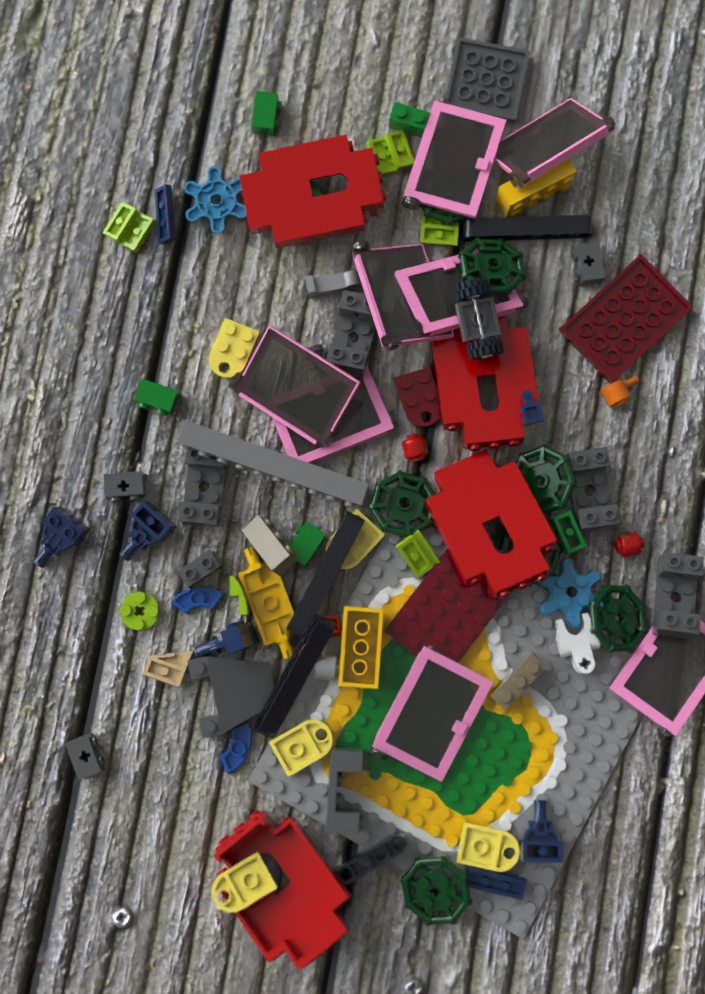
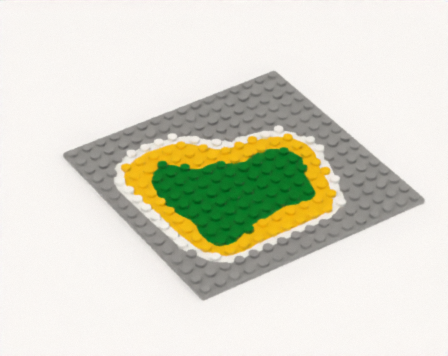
[249,519,670,938]

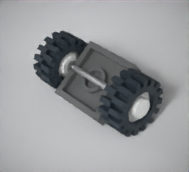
[453,277,504,360]

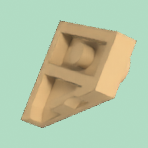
[143,651,193,688]

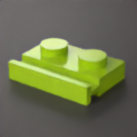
[395,530,440,578]

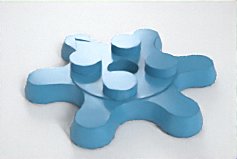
[184,166,247,234]
[538,558,604,629]

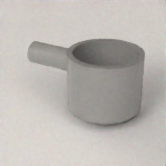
[315,640,340,681]

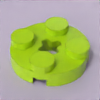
[120,592,160,630]

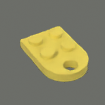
[209,318,260,379]
[326,509,385,570]
[269,719,333,777]
[456,822,520,872]
[212,852,278,913]

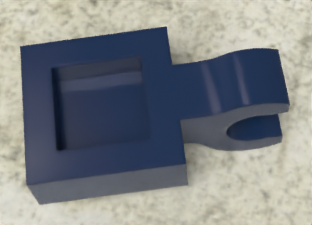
[519,390,544,426]

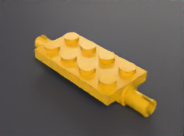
[238,546,294,659]

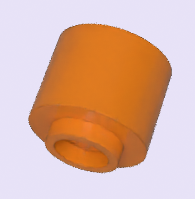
[600,376,639,409]

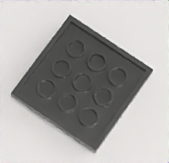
[444,37,530,123]

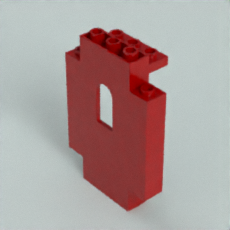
[239,134,387,248]
[431,314,539,451]
[426,449,557,599]
[213,810,352,971]

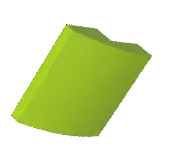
[366,130,415,176]
[103,202,156,253]
[420,209,459,246]
[229,576,251,616]

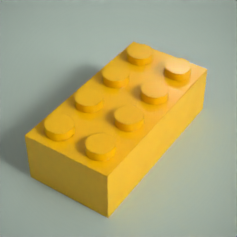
[495,158,577,217]
[338,606,383,689]

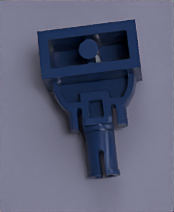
[119,501,177,561]
[33,506,91,568]
[195,620,260,658]
[519,800,563,863]

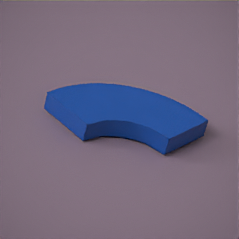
[170,587,225,614]
[220,722,252,774]

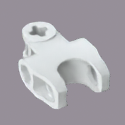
[555,613,600,674]

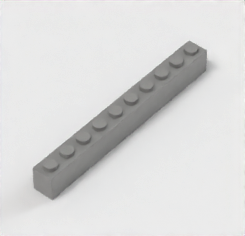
[176,420,368,508]

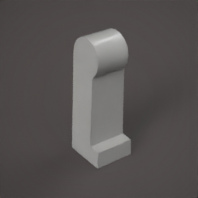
[305,271,361,298]

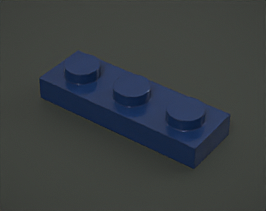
[154,184,176,245]
[466,865,527,900]

